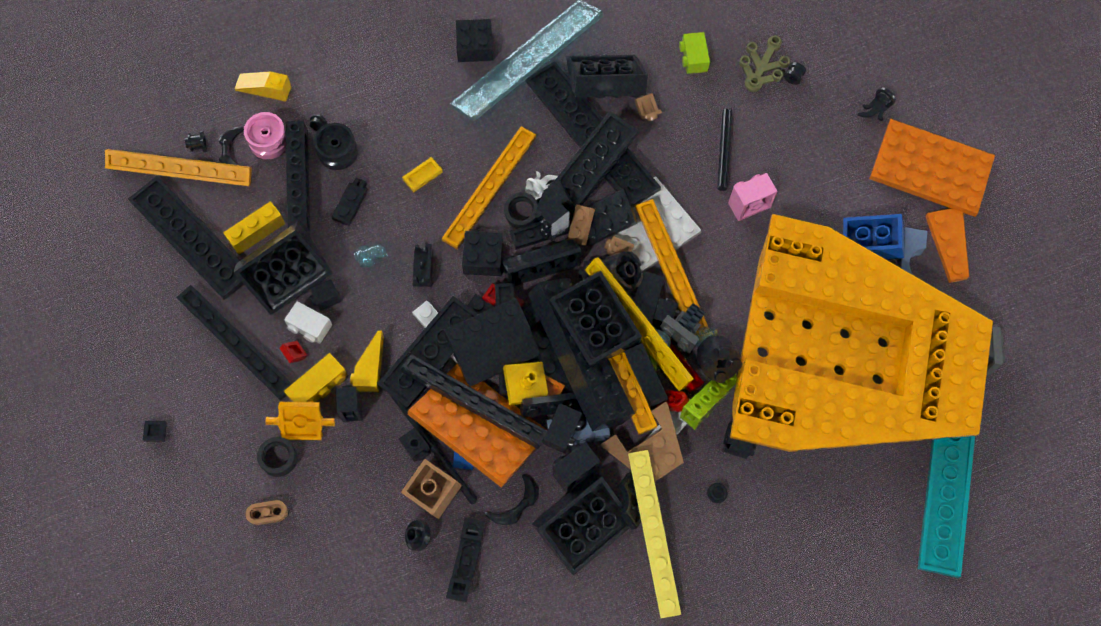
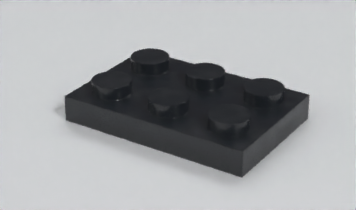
[586,189,638,247]

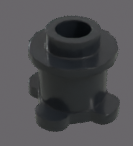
[185,131,207,152]

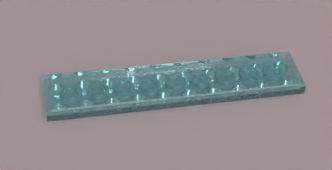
[450,0,603,122]

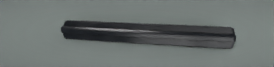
[717,108,733,191]

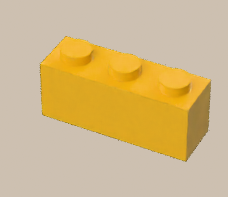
[223,201,285,255]
[284,353,348,402]

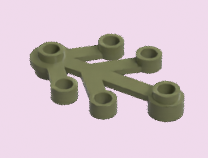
[739,35,790,92]

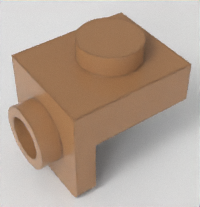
[635,93,662,121]

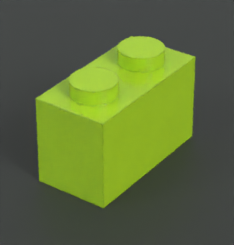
[679,32,710,74]

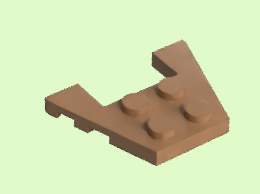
[601,402,684,482]

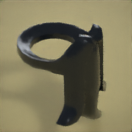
[857,87,896,121]

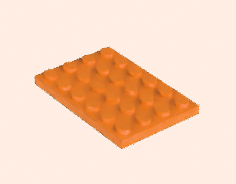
[869,119,995,217]
[408,363,547,488]

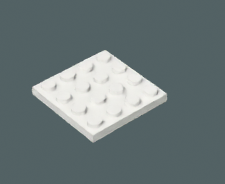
[613,176,701,272]

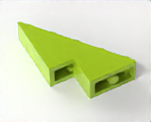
[680,374,737,430]

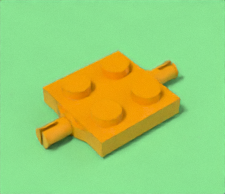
[265,402,335,440]

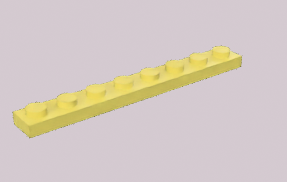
[628,450,681,618]

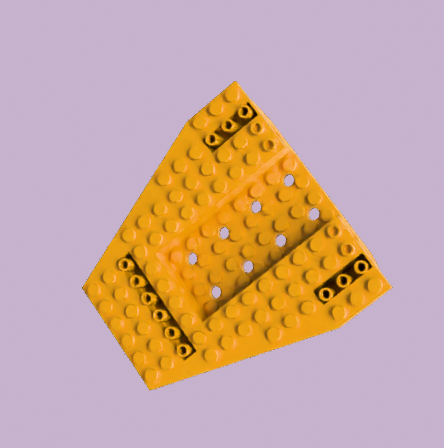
[730,214,993,452]

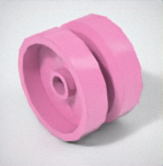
[244,112,286,160]

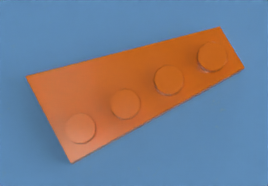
[925,208,969,283]

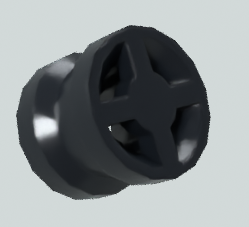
[784,62,806,85]

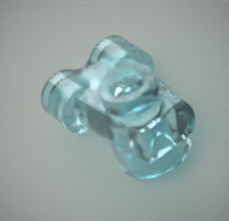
[354,244,387,268]

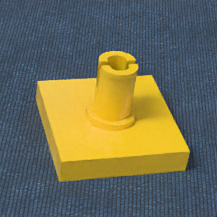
[503,362,548,405]

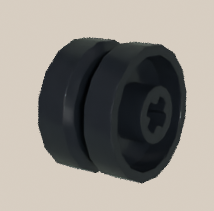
[314,123,358,170]

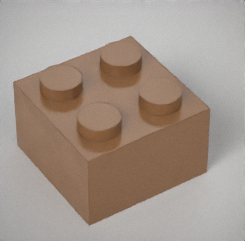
[401,459,462,519]

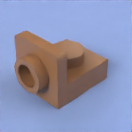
[604,236,634,255]

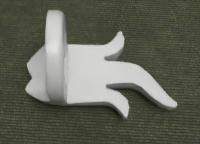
[525,171,558,200]

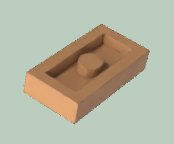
[568,204,595,246]

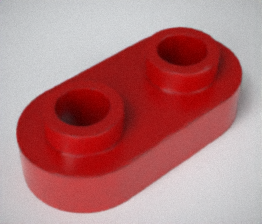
[655,390,690,412]

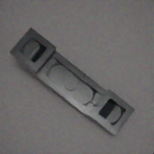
[446,517,485,603]

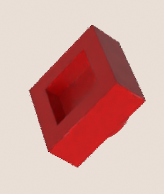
[279,341,307,363]

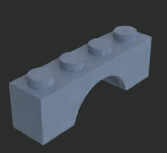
[895,227,927,275]

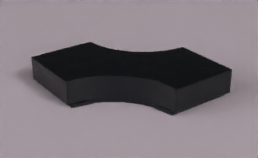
[618,472,641,530]

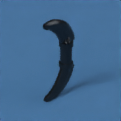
[218,127,244,165]
[485,474,536,525]

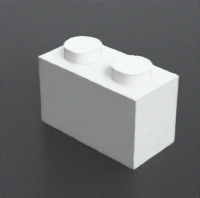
[284,301,332,344]

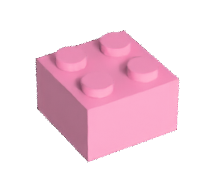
[728,173,778,221]

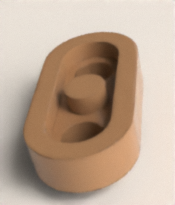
[246,500,288,525]

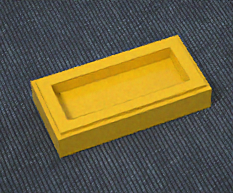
[402,157,443,193]

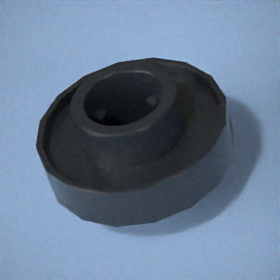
[405,520,431,551]

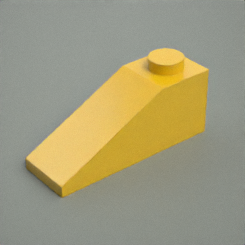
[235,72,292,101]
[350,331,384,392]

